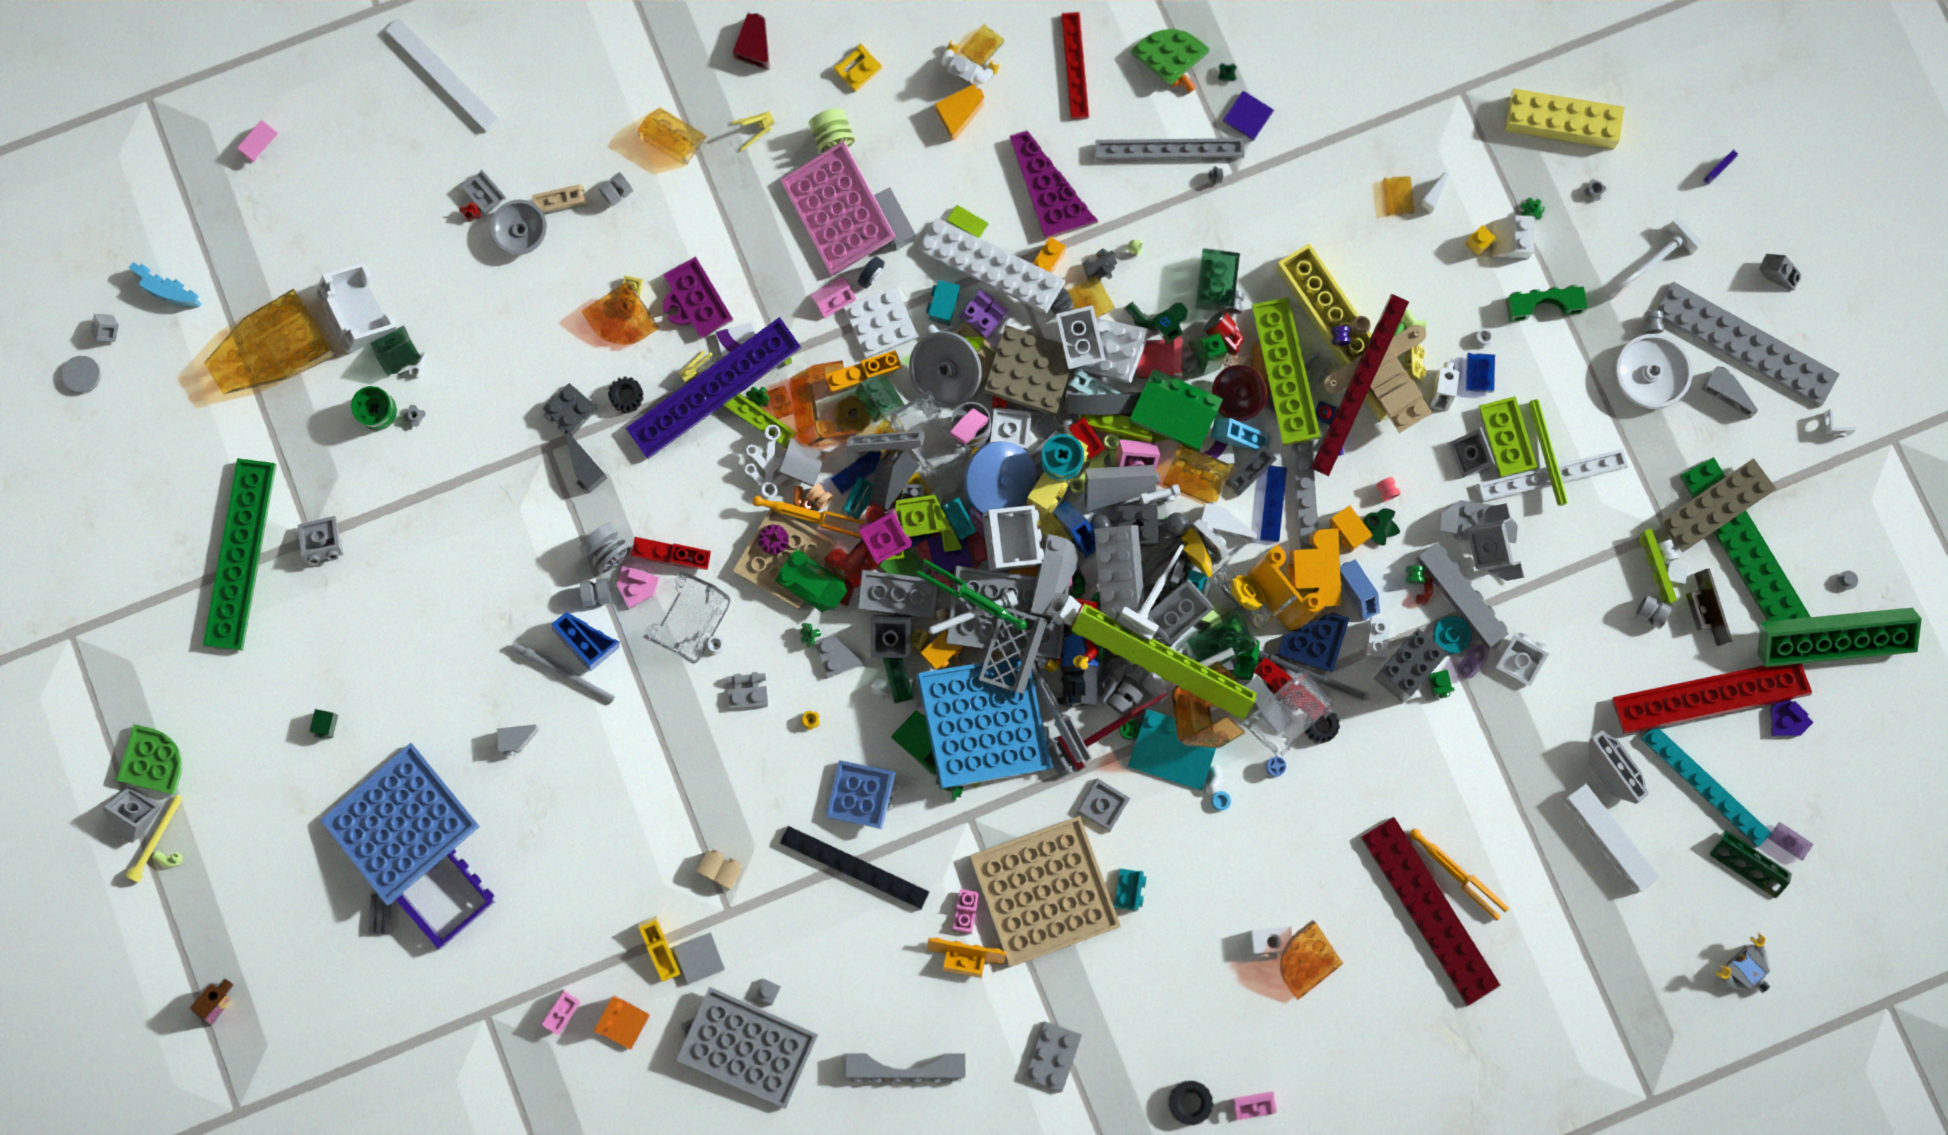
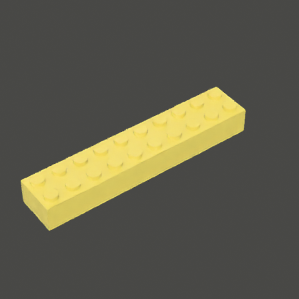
[1276,243,1388,422]

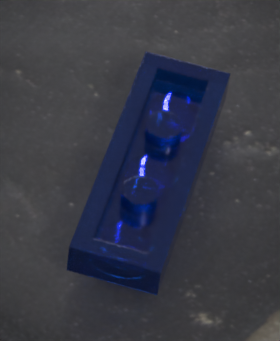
[830,451,882,495]

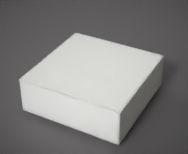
[1667,562,1689,585]

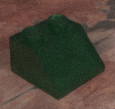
[371,325,421,376]
[855,375,906,423]

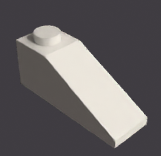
[1201,502,1257,542]

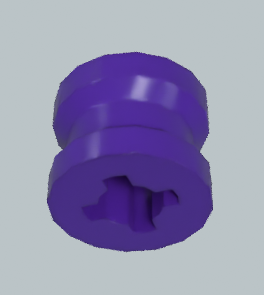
[1331,326,1351,346]

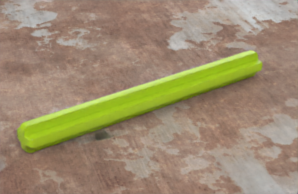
[1529,399,1568,506]

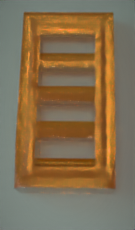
[1251,341,1268,381]

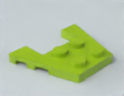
[887,495,961,561]

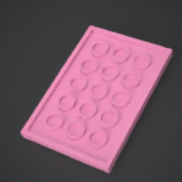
[780,141,896,276]

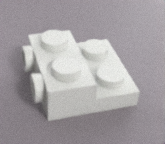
[1496,631,1550,686]

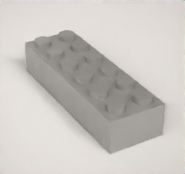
[1094,525,1145,620]

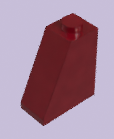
[733,12,770,70]

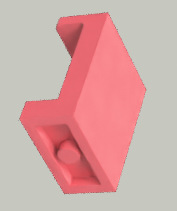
[1135,336,1183,379]

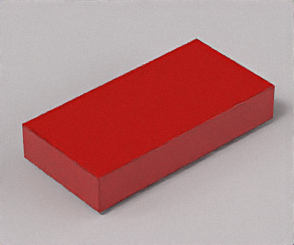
[1068,417,1105,459]

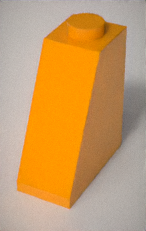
[935,84,985,141]

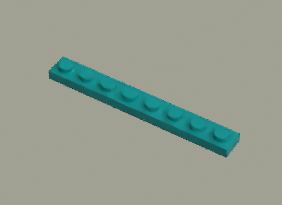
[1641,728,1772,847]

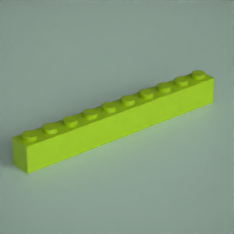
[1071,603,1257,720]

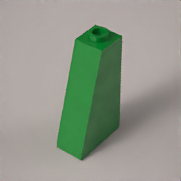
[1188,334,1227,376]

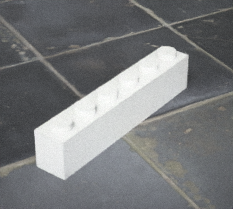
[1564,784,1660,893]

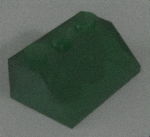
[1194,248,1240,311]

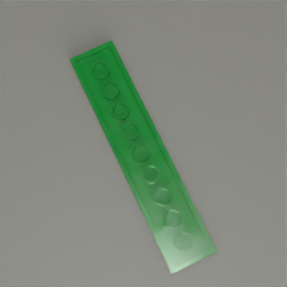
[1680,457,1811,621]
[203,458,277,651]

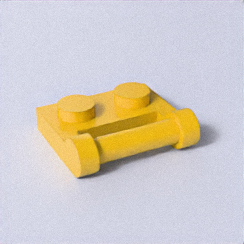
[833,43,882,92]

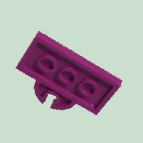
[663,256,734,339]

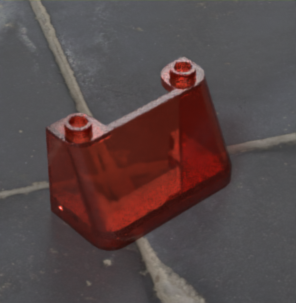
[823,502,885,588]

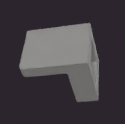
[91,314,119,342]

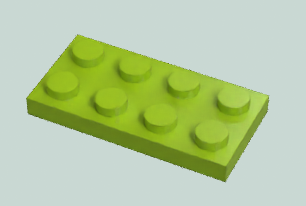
[1478,396,1538,478]

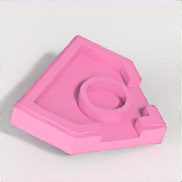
[616,566,659,609]

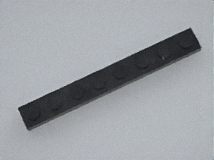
[780,826,930,910]

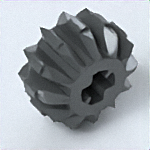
[1050,287,1073,315]

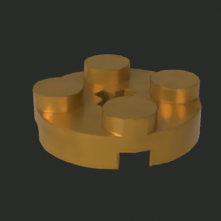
[834,395,872,434]

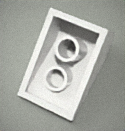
[1056,305,1106,370]

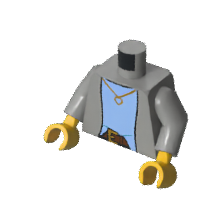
[1715,932,1771,994]

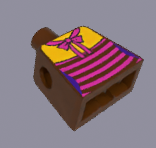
[189,978,234,1026]

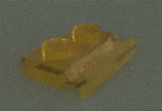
[960,23,1005,67]
[1383,176,1415,216]

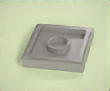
[1077,778,1130,832]
[674,932,725,985]

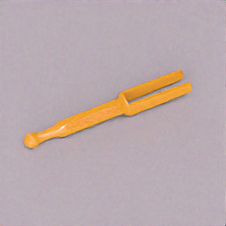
[752,496,869,539]
[1410,828,1509,921]

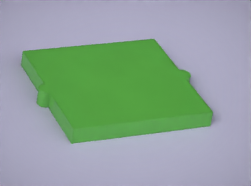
[880,549,924,577]

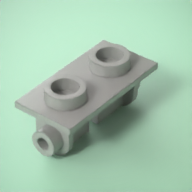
[1047,736,1077,779]

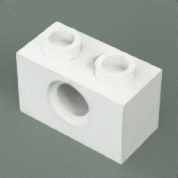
[1364,617,1391,661]
[1250,926,1294,958]

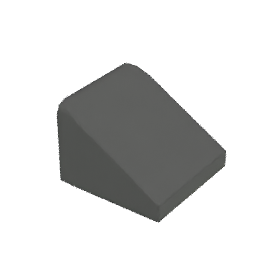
[1034,414,1061,440]

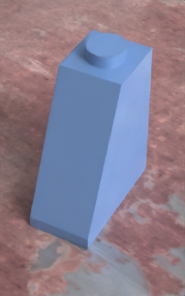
[1340,559,1380,621]

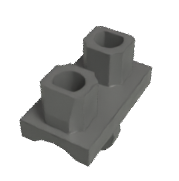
[1082,248,1118,283]

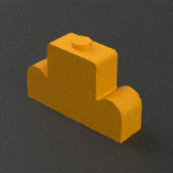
[1287,528,1342,607]

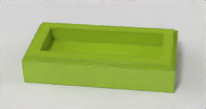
[947,205,989,238]

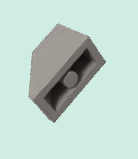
[497,724,539,757]

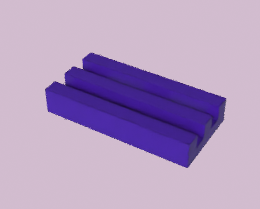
[1703,149,1738,184]

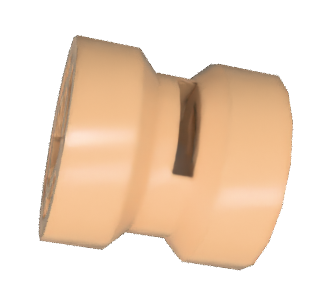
[806,483,833,510]

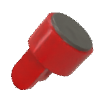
[1204,311,1244,356]

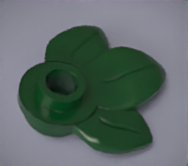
[1363,508,1400,546]

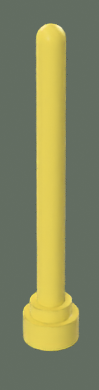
[125,795,182,883]

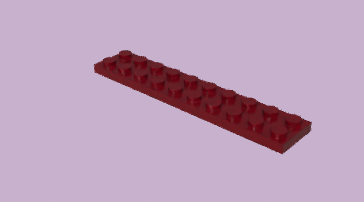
[1360,817,1501,1006]

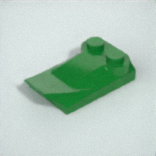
[775,549,847,613]

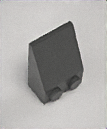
[868,449,920,510]

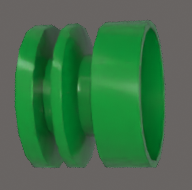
[351,386,397,431]

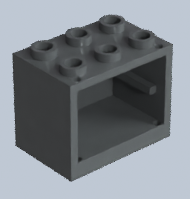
[1374,628,1448,703]

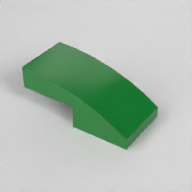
[1232,639,1260,680]

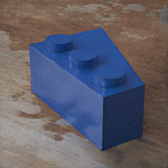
[551,612,620,672]

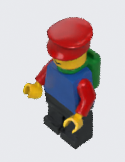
[1044,598,1105,707]

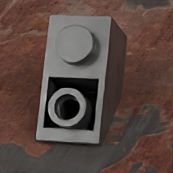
[1759,253,1802,291]

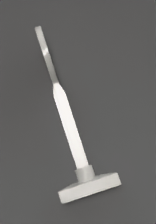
[1609,216,1704,300]
[1116,544,1184,641]

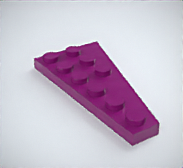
[1010,130,1098,239]

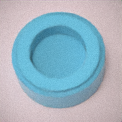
[1211,791,1231,811]

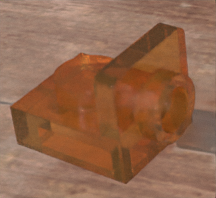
[767,385,794,419]

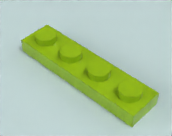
[724,394,797,449]
[1078,414,1155,443]
[1639,528,1678,605]

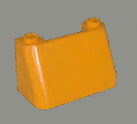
[1247,544,1327,631]

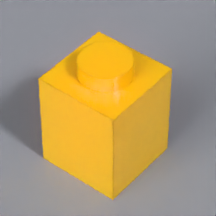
[1465,225,1496,257]

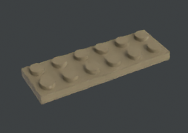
[1660,458,1776,553]

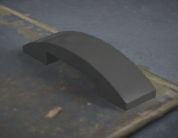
[1066,392,1141,415]

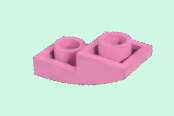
[949,409,989,445]
[953,889,979,934]

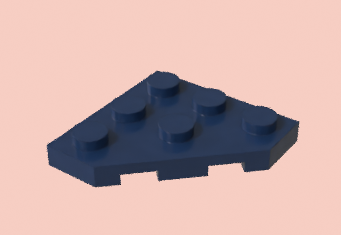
[1277,612,1350,673]

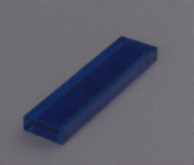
[1260,465,1287,543]

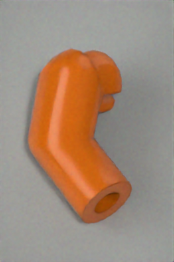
[1171,75,1196,93]
[793,486,812,509]

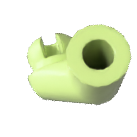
[1401,310,1426,330]
[152,850,182,868]

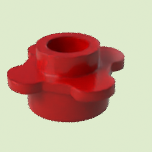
[459,203,481,222]

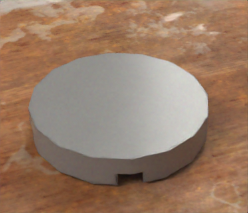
[62,356,101,393]

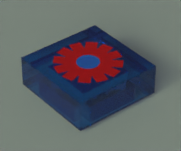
[1315,400,1337,425]

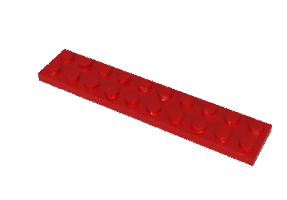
[1612,663,1813,735]

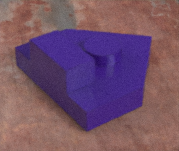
[1770,700,1814,736]

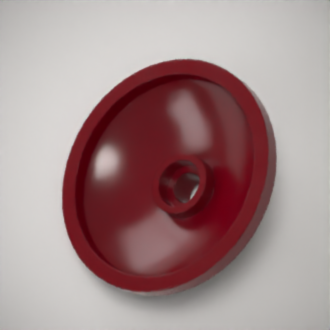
[1212,364,1267,422]

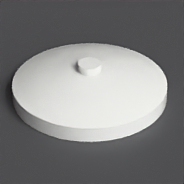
[1615,334,1693,409]

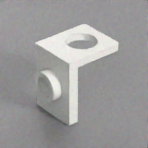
[1824,409,1857,438]

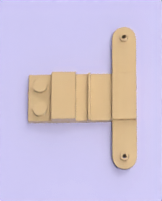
[1324,325,1432,434]

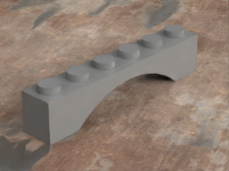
[846,1053,966,1082]

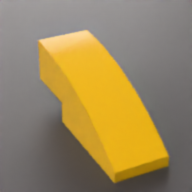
[1180,528,1212,577]
[638,916,681,982]

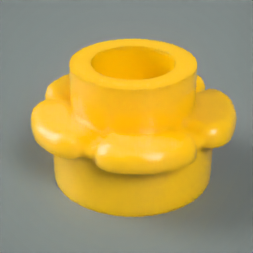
[801,711,820,730]

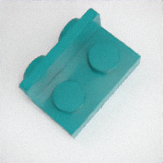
[1114,868,1147,911]

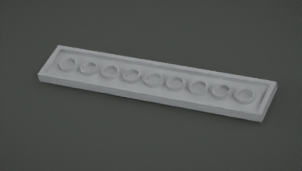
[1656,281,1840,407]

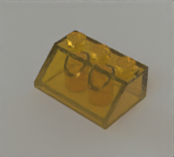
[637,107,707,166]
[1163,444,1233,503]

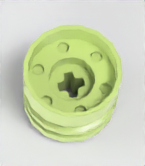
[808,108,855,154]

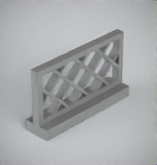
[979,606,1047,695]

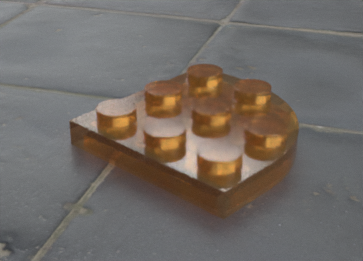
[581,281,660,345]
[1280,920,1344,1000]

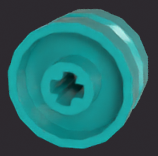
[1041,434,1084,481]

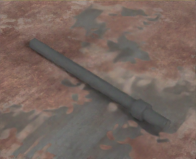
[1258,650,1365,700]

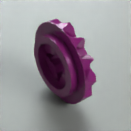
[758,524,789,555]

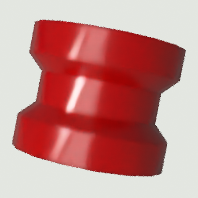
[991,396,1007,409]

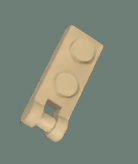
[531,184,587,213]

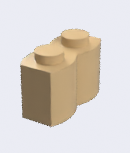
[696,849,742,890]

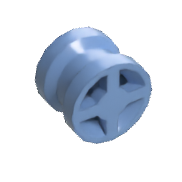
[1266,756,1286,777]

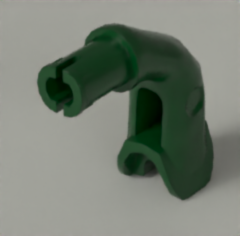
[1125,301,1188,333]

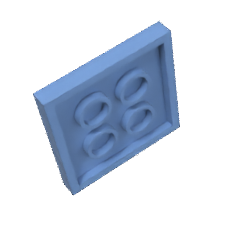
[826,760,896,829]

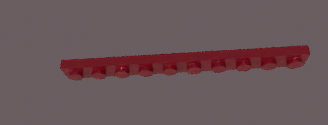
[1310,294,1409,477]

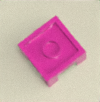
[858,508,912,564]

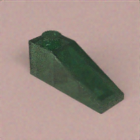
[883,658,913,704]

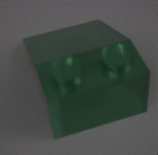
[1187,607,1257,670]

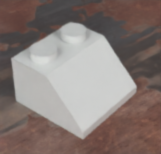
[1492,215,1535,259]

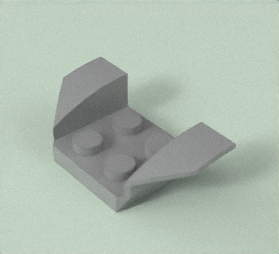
[1440,500,1518,543]
[1467,503,1525,581]

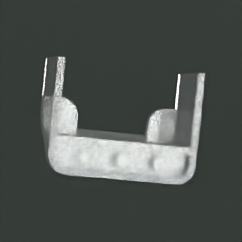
[1211,541,1297,629]

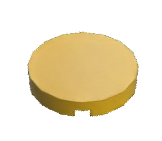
[1230,575,1265,610]

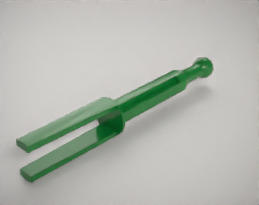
[916,559,1027,630]

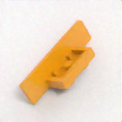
[927,937,1006,978]

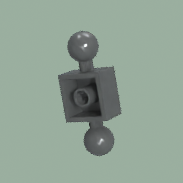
[1089,505,1189,546]

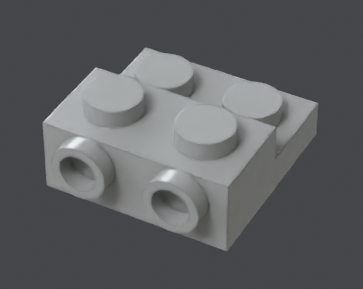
[298,516,343,565]

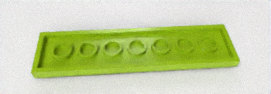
[1252,297,1321,446]

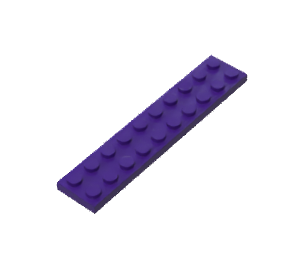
[626,317,802,459]

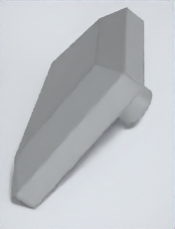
[900,484,924,500]

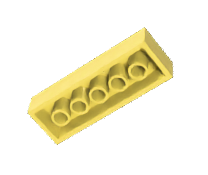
[1504,88,1624,149]

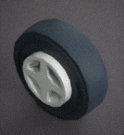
[858,256,885,289]

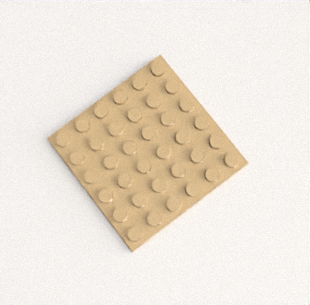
[970,816,1121,968]

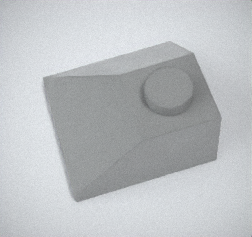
[103,787,161,843]

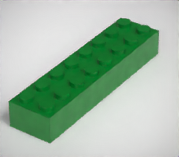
[1757,607,1922,667]

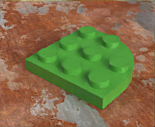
[1131,29,1209,85]
[117,724,182,795]

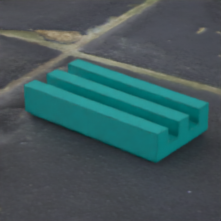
[841,477,872,519]

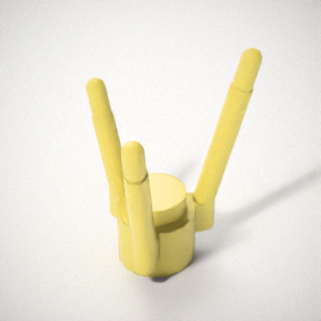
[732,111,774,151]
[679,351,712,384]

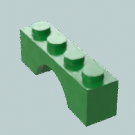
[1506,285,1588,322]

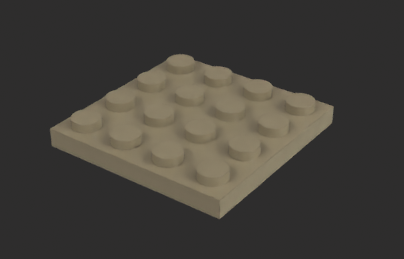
[983,325,1070,416]

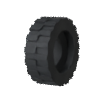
[1168,1080,1214,1125]

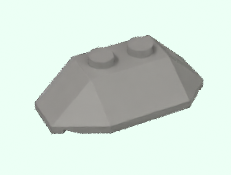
[1589,730,1649,804]

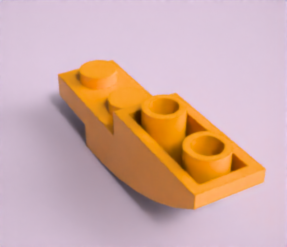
[824,350,902,394]

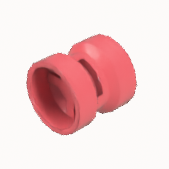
[1376,477,1401,502]

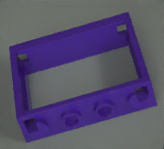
[396,849,495,950]

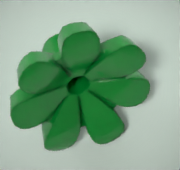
[1520,198,1545,220]
[746,387,770,408]
[800,623,821,648]

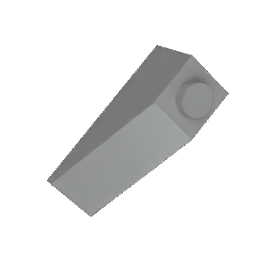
[1702,366,1758,418]

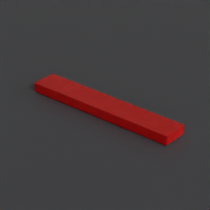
[1061,12,1089,120]

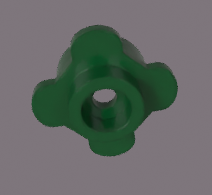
[1218,63,1237,82]

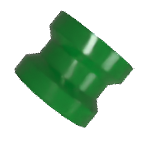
[1405,565,1425,584]
[1119,719,1140,740]

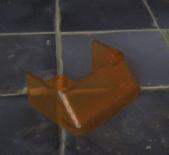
[789,360,856,448]
[1172,661,1245,748]

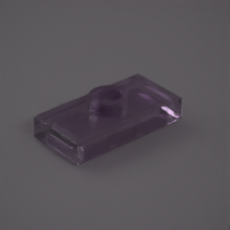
[1768,822,1813,861]

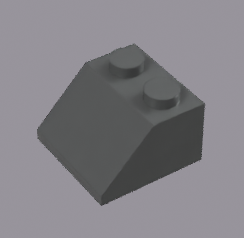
[871,615,912,658]

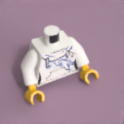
[941,40,1000,88]

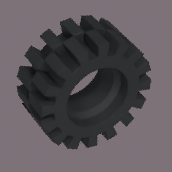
[608,376,644,413]
[1303,707,1340,743]

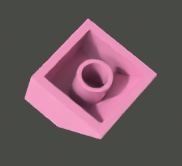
[1115,440,1160,471]

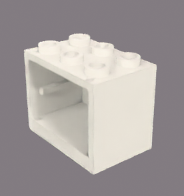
[982,505,1044,571]

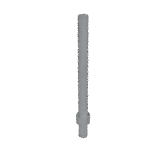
[511,642,616,703]

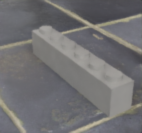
[1416,543,1509,650]

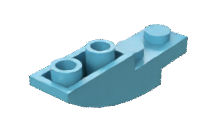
[128,262,202,307]

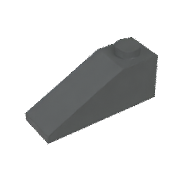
[565,432,607,493]

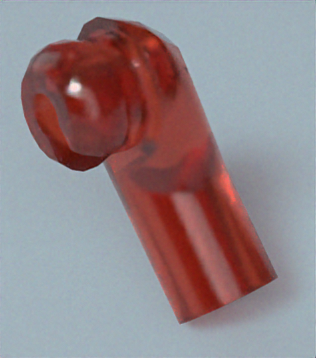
[1415,578,1433,606]

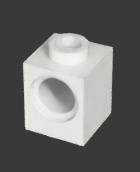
[1046,593,1081,625]

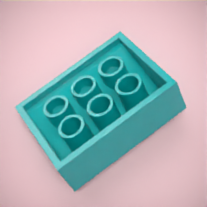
[1128,709,1221,791]

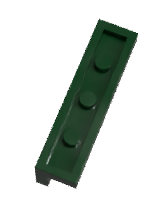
[1709,830,1792,899]

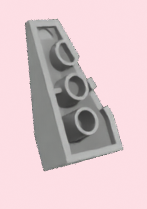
[1030,534,1080,617]

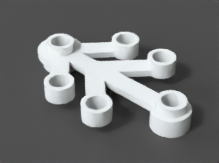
[744,425,790,499]

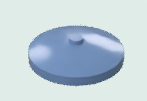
[964,441,1037,514]

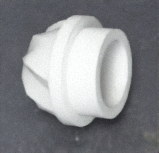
[870,679,889,699]

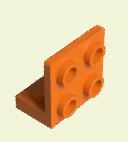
[594,995,650,1049]

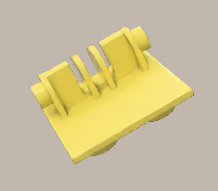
[1405,344,1426,383]

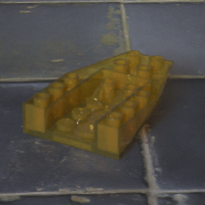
[204,288,337,395]

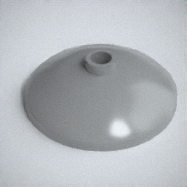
[490,200,547,255]

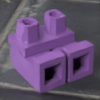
[959,288,1009,339]

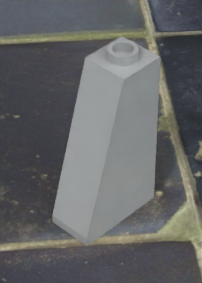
[1084,465,1159,511]

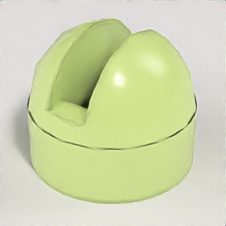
[1127,239,1143,255]

